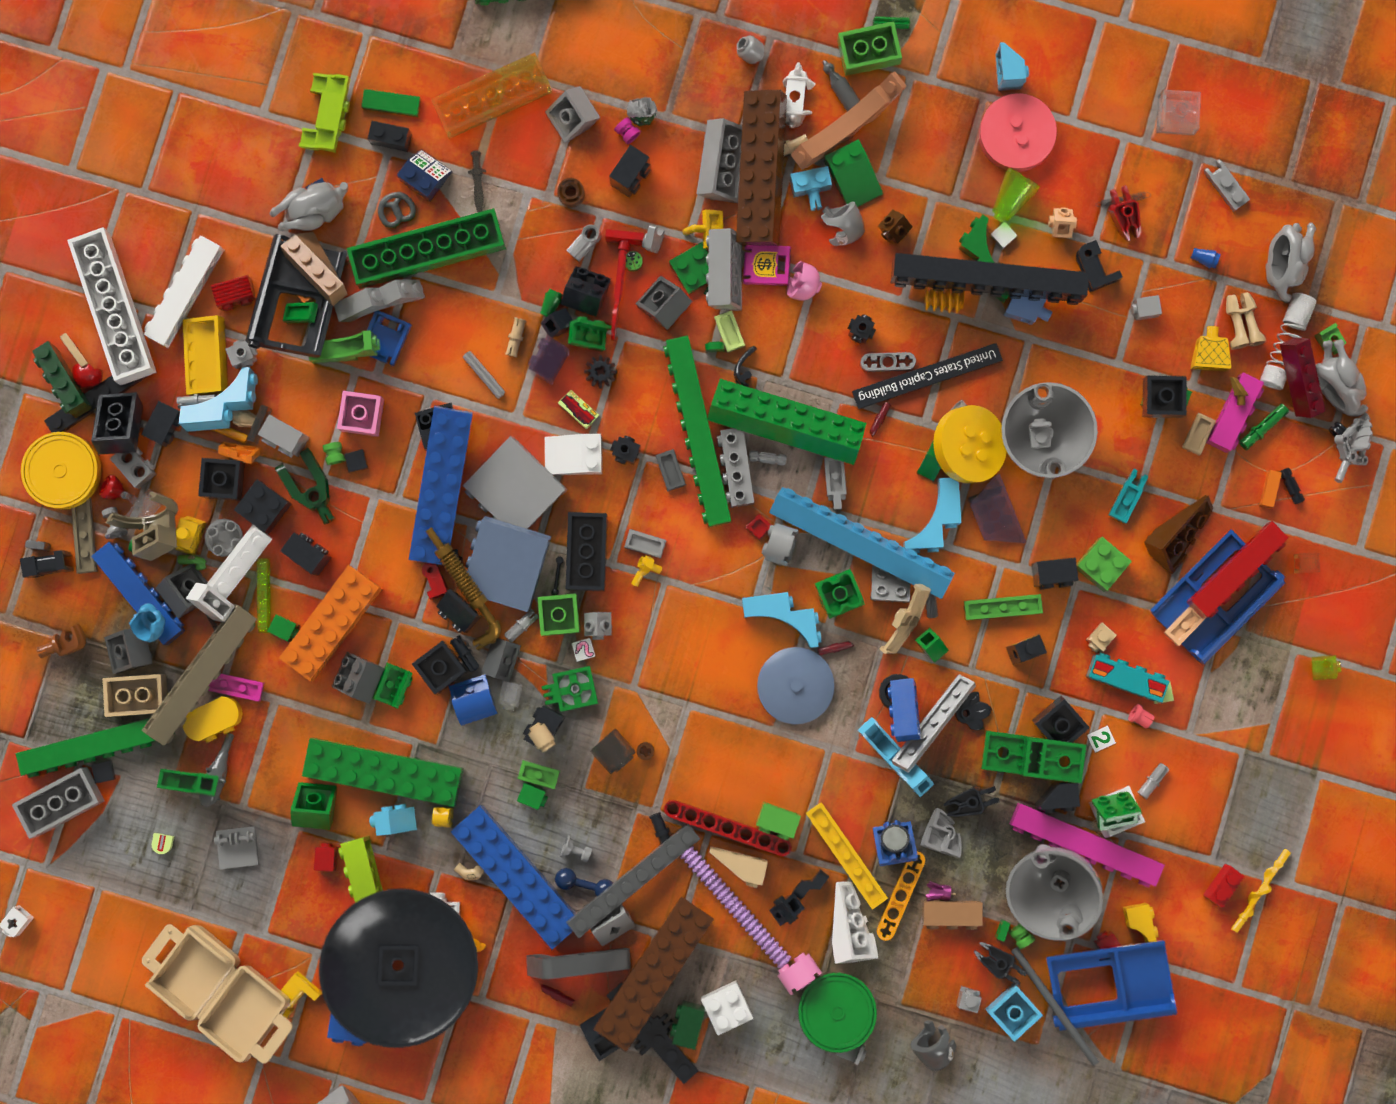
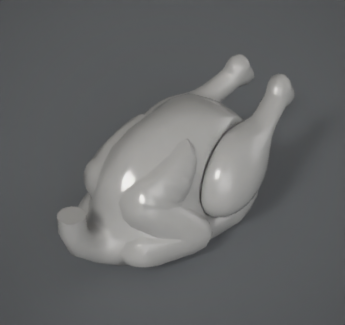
[270,182,349,231]
[1265,223,1316,302]
[1316,339,1368,417]

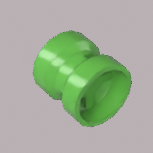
[322,442,345,465]
[1009,924,1035,949]

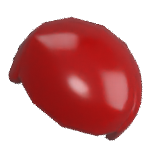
[72,364,103,388]

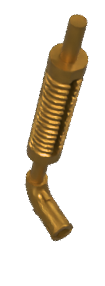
[425,527,501,650]

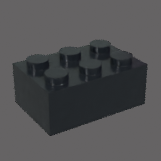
[91,392,143,455]

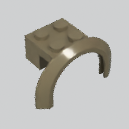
[106,491,178,561]

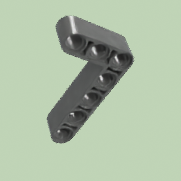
[526,948,631,979]

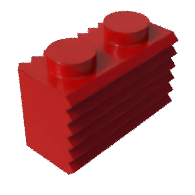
[211,275,256,311]
[1203,864,1245,907]

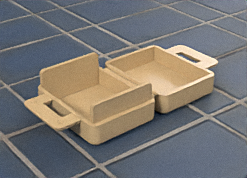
[142,924,293,1063]

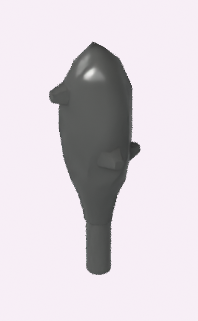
[199,733,234,807]

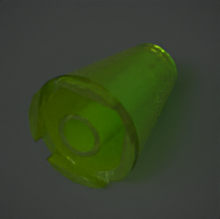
[992,168,1040,223]

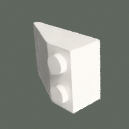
[545,434,602,475]

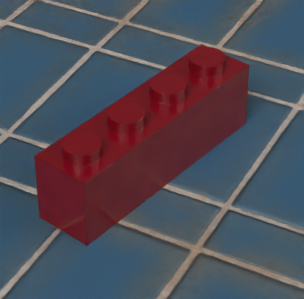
[1279,338,1326,418]

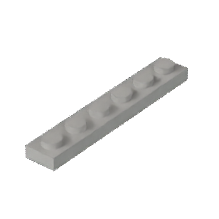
[892,674,976,773]

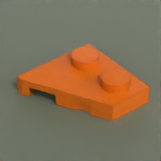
[218,442,261,464]

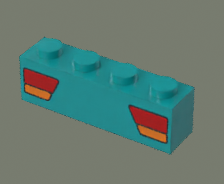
[1086,653,1170,703]

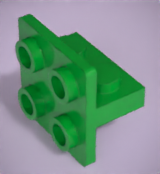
[1092,792,1142,831]

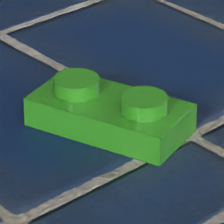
[518,760,560,789]

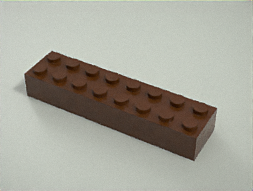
[736,90,787,246]
[592,897,714,1052]

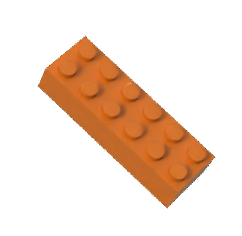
[279,565,382,681]

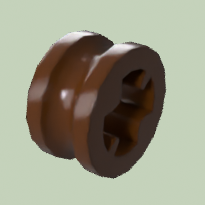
[637,742,654,760]

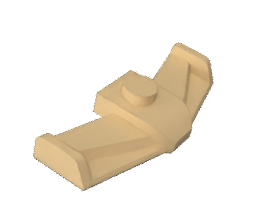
[880,584,931,654]

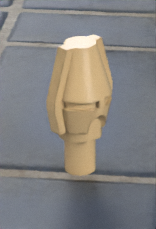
[232,410,258,427]

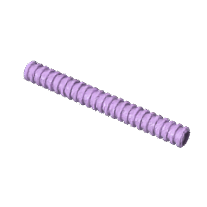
[680,846,791,968]

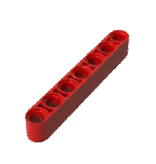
[664,800,792,856]

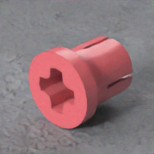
[1128,704,1154,729]

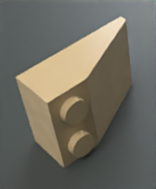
[710,846,768,888]

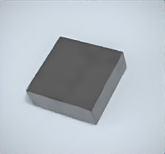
[25,540,51,551]

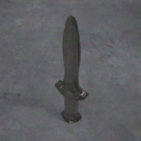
[468,150,486,213]

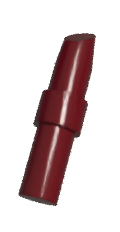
[870,402,892,437]
[817,641,854,655]
[541,984,575,1007]

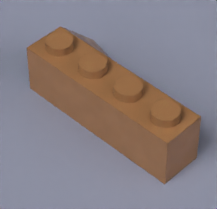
[281,232,348,306]

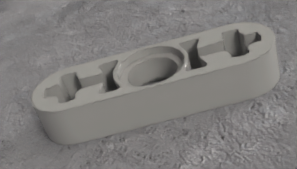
[860,352,916,372]

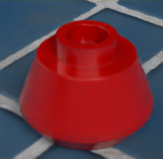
[99,475,124,500]

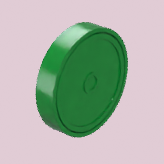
[798,973,877,1053]

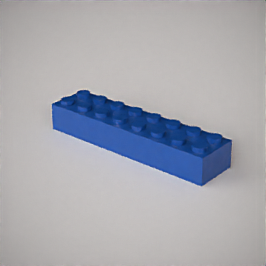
[409,406,473,566]
[450,805,576,950]

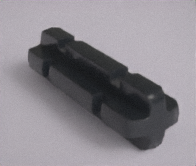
[1280,468,1305,504]

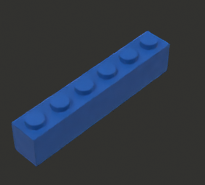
[91,542,186,645]

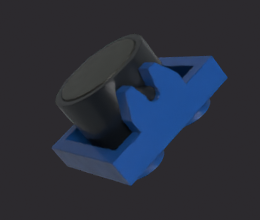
[873,820,918,866]

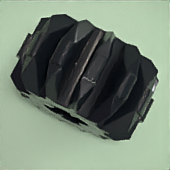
[584,356,617,389]

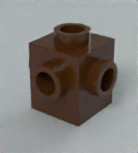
[878,210,913,244]

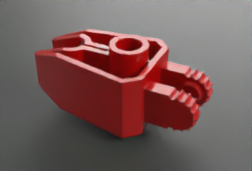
[1108,185,1141,241]

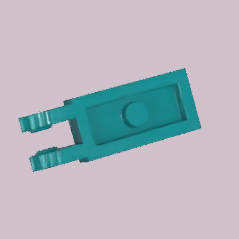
[1108,469,1148,524]

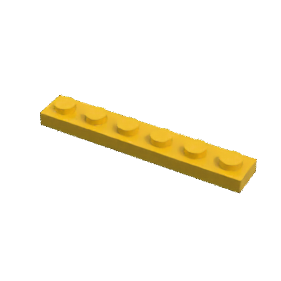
[806,802,888,909]

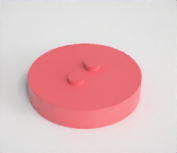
[979,94,1057,172]

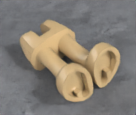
[1226,292,1266,350]

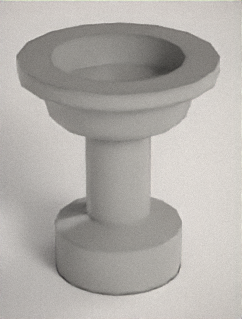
[102,507,128,539]
[560,835,592,863]

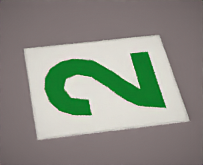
[1087,726,1116,753]

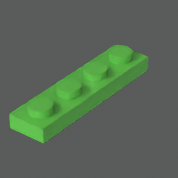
[964,594,1043,620]

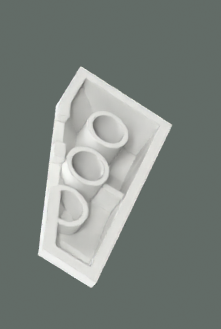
[832,882,878,964]

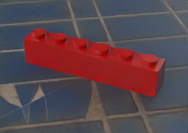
[1187,521,1289,619]

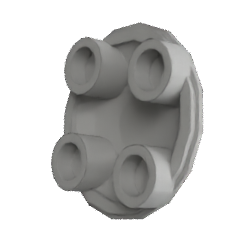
[204,519,243,557]

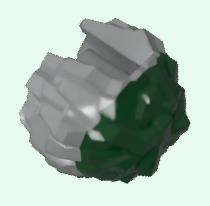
[627,97,657,126]

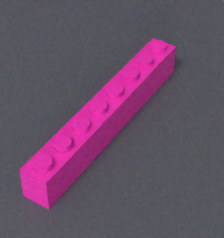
[1009,803,1165,888]

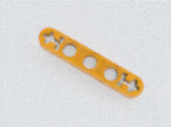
[876,851,925,941]

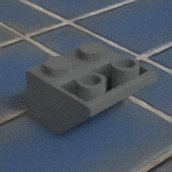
[332,652,385,704]

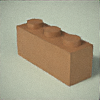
[922,900,983,930]

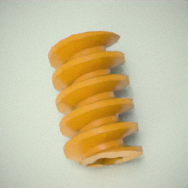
[924,287,965,314]

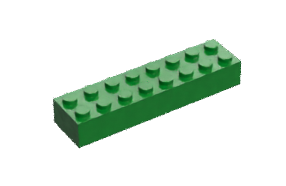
[347,208,506,289]
[707,379,867,465]
[302,738,464,807]

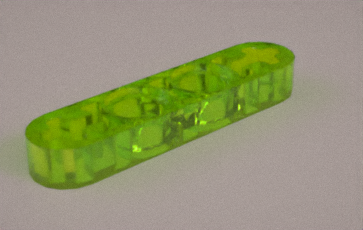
[257,558,271,633]

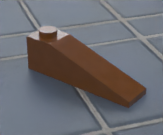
[1144,495,1213,574]

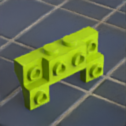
[299,73,351,153]

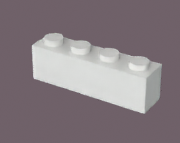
[207,525,272,599]

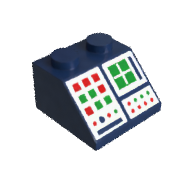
[397,149,452,202]

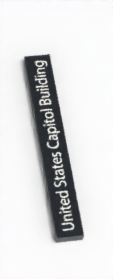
[852,343,1003,410]

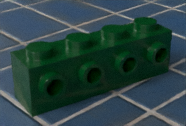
[32,341,92,418]

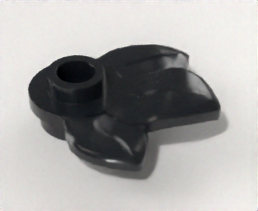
[955,692,992,730]

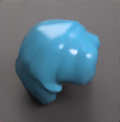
[129,603,165,643]

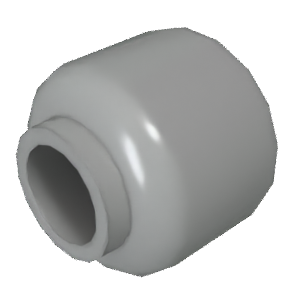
[736,35,764,64]

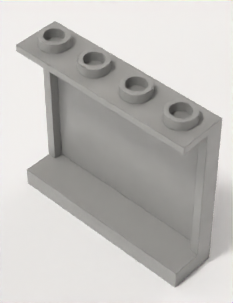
[463,436,568,529]

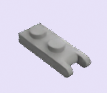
[1204,159,1250,212]

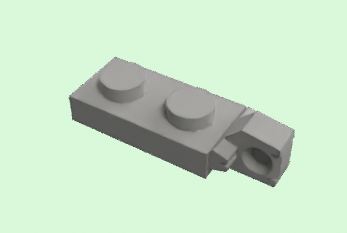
[824,457,846,511]

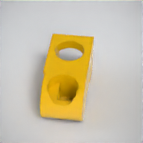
[432,806,454,828]

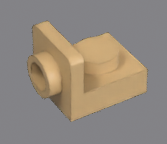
[1086,623,1117,653]

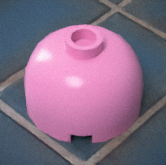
[787,261,822,301]

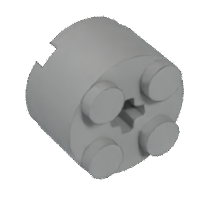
[762,523,799,566]

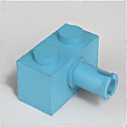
[790,166,832,211]
[369,804,417,836]

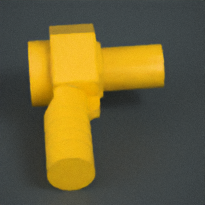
[631,555,662,587]

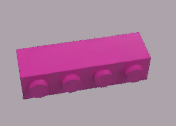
[1206,372,1264,453]

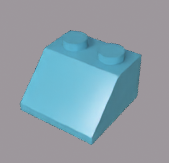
[995,42,1029,91]

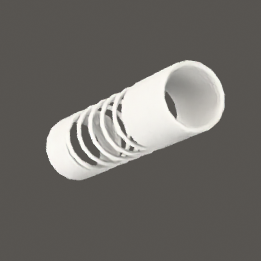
[1260,293,1317,390]

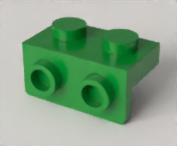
[568,317,612,351]
[372,662,413,709]

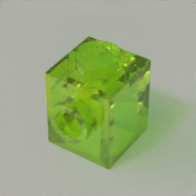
[1311,655,1341,680]

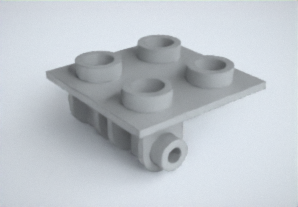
[870,565,910,603]
[214,826,258,869]

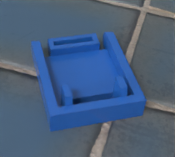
[367,310,412,366]

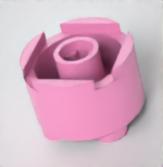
[777,952,822,996]

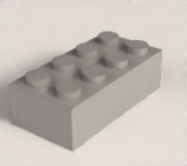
[12,767,105,839]

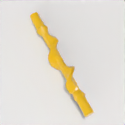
[1231,849,1291,933]

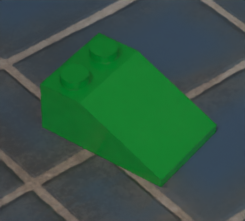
[824,139,883,207]

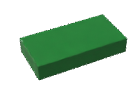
[283,302,318,323]

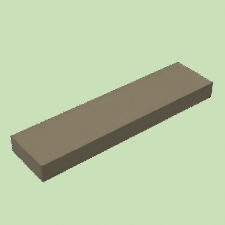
[71,498,97,574]

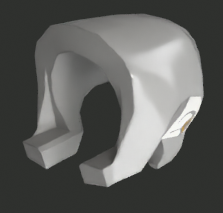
[821,202,865,246]

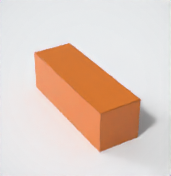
[1259,470,1282,508]

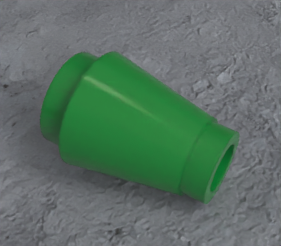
[540,288,563,317]

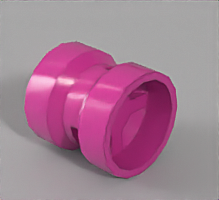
[614,117,641,144]

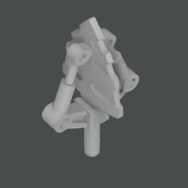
[1334,412,1373,483]

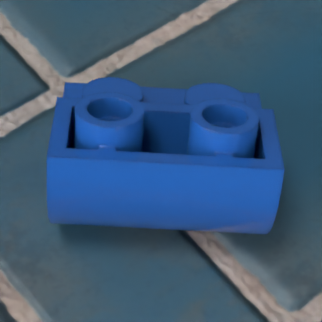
[449,675,498,726]

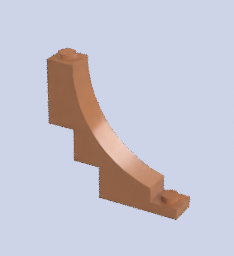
[791,72,907,170]

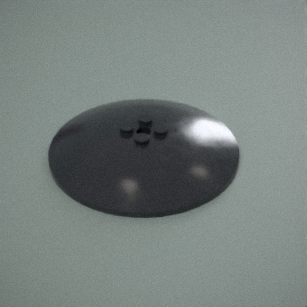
[319,888,478,1048]

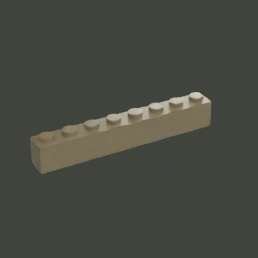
[141,604,257,746]

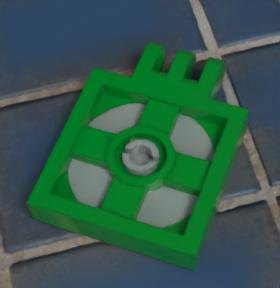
[541,666,598,712]

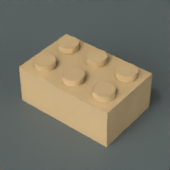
[103,674,167,717]

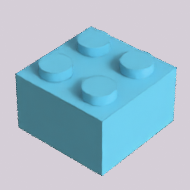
[985,983,1043,1042]

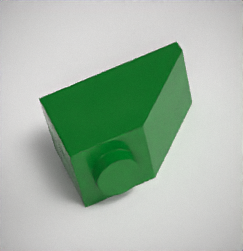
[917,439,941,482]

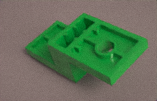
[981,731,1087,784]

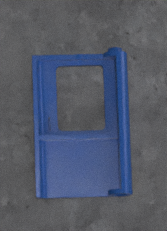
[1150,529,1285,665]

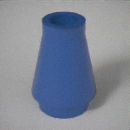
[1191,248,1221,269]

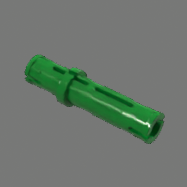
[1239,403,1289,450]

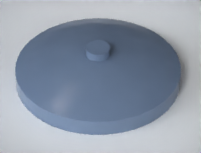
[757,647,834,724]

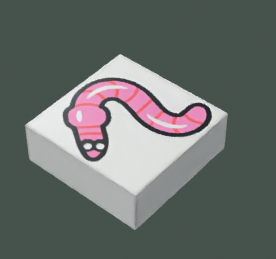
[572,638,595,662]

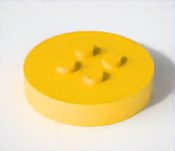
[933,405,1007,483]
[21,432,102,510]

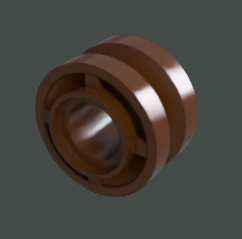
[557,178,585,208]

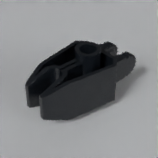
[943,786,1000,817]
[974,942,1027,986]

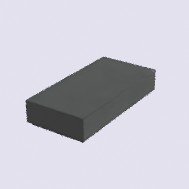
[656,449,686,492]

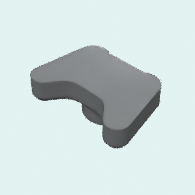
[642,225,665,253]

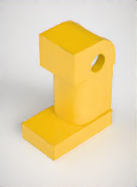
[281,971,322,1019]

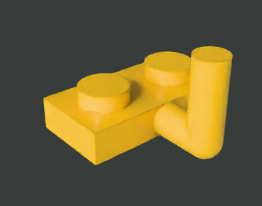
[683,210,723,249]

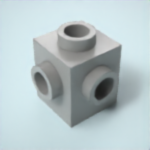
[225,339,258,369]
[584,612,612,640]

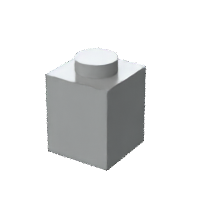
[1131,295,1162,320]

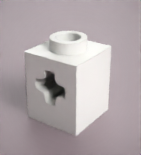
[0,905,34,938]

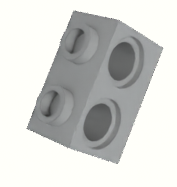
[110,447,157,489]

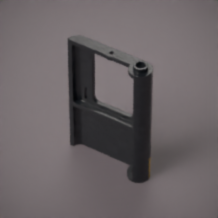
[245,234,347,358]

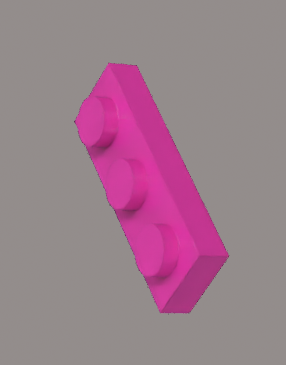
[208,673,265,702]

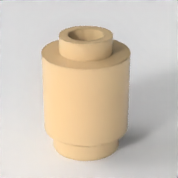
[528,722,556,752]

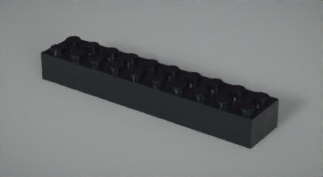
[890,253,1089,305]

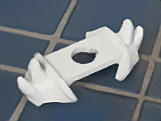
[783,62,815,128]

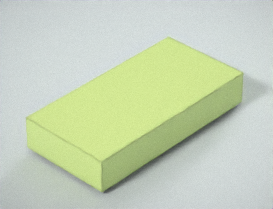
[714,310,745,353]

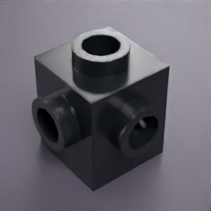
[847,314,876,344]
[610,436,641,465]
[769,893,805,926]

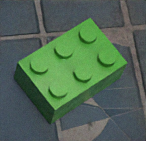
[837,21,902,76]

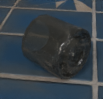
[590,728,636,774]

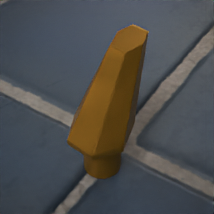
[1230,377,1248,406]

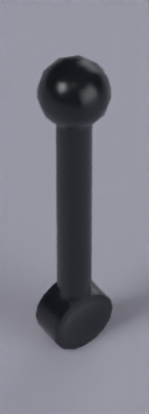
[551,556,564,596]

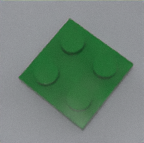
[669,242,709,295]

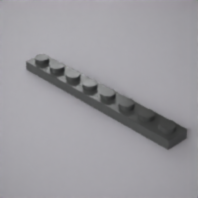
[566,824,700,938]

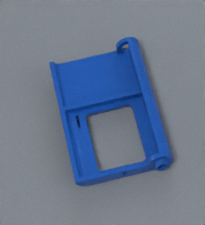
[1046,940,1177,1031]

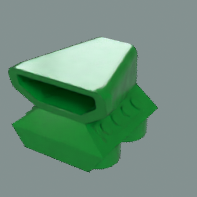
[815,569,865,619]

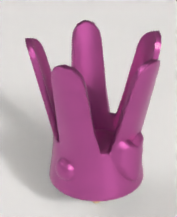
[926,881,956,901]

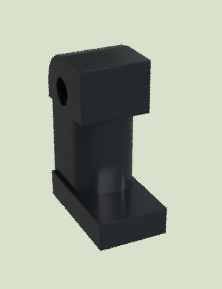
[1076,240,1123,293]
[20,550,74,578]

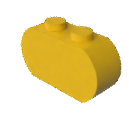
[183,697,242,743]

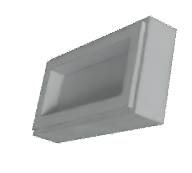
[624,529,666,559]

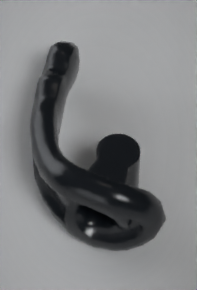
[734,346,757,387]

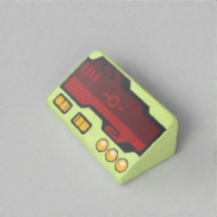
[558,390,599,429]

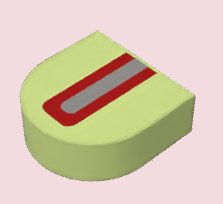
[152,833,174,854]

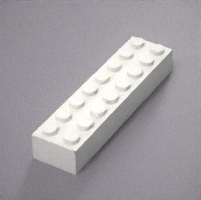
[67,227,157,386]

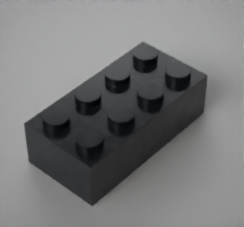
[565,512,608,591]

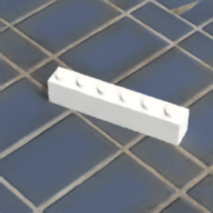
[144,235,224,348]

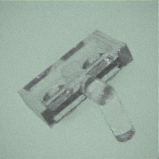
[121,489,162,530]

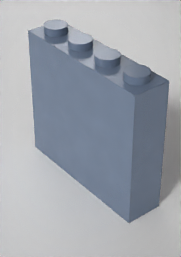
[465,516,551,612]

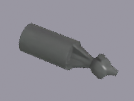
[823,60,860,112]

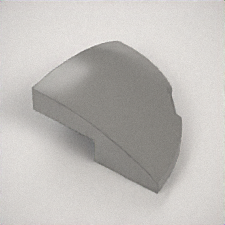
[920,808,962,858]

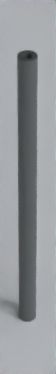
[1011,947,1099,1066]

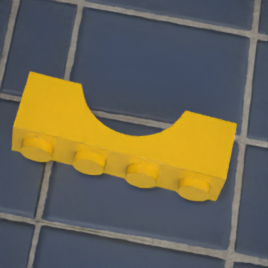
[1123,903,1159,943]

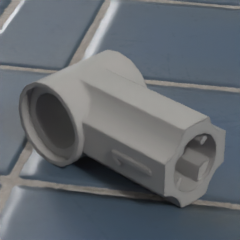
[566,225,601,262]

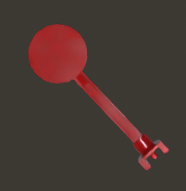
[605,229,644,341]

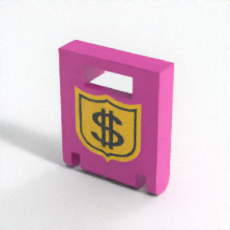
[743,245,791,286]

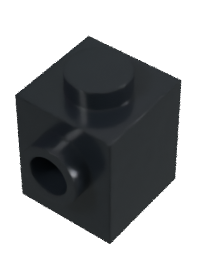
[541,308,573,339]

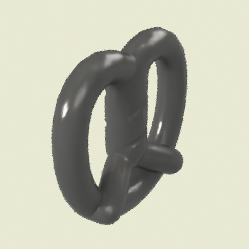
[378,192,416,228]

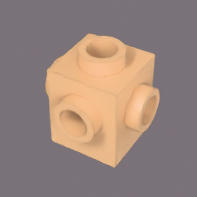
[1048,208,1077,238]

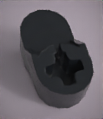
[792,869,829,900]

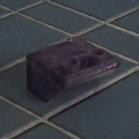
[528,335,570,385]

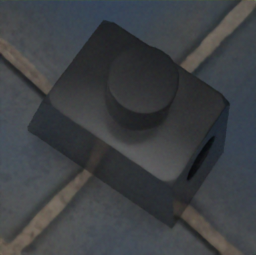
[1006,634,1047,665]

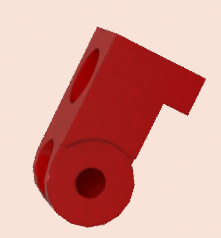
[422,563,448,600]

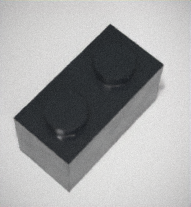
[368,121,412,152]
[141,401,180,447]

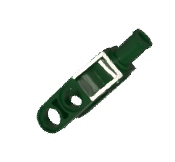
[275,448,335,525]

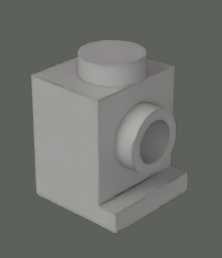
[956,986,982,1013]

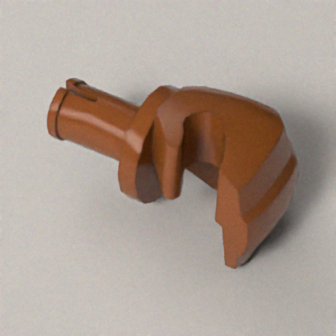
[36,624,86,659]

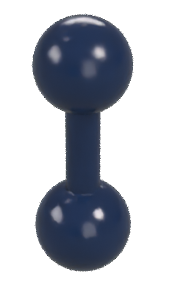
[555,868,613,897]

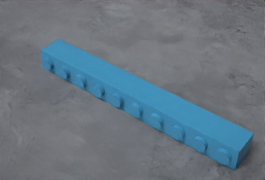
[769,487,955,599]

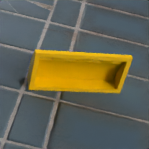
[183,315,228,395]

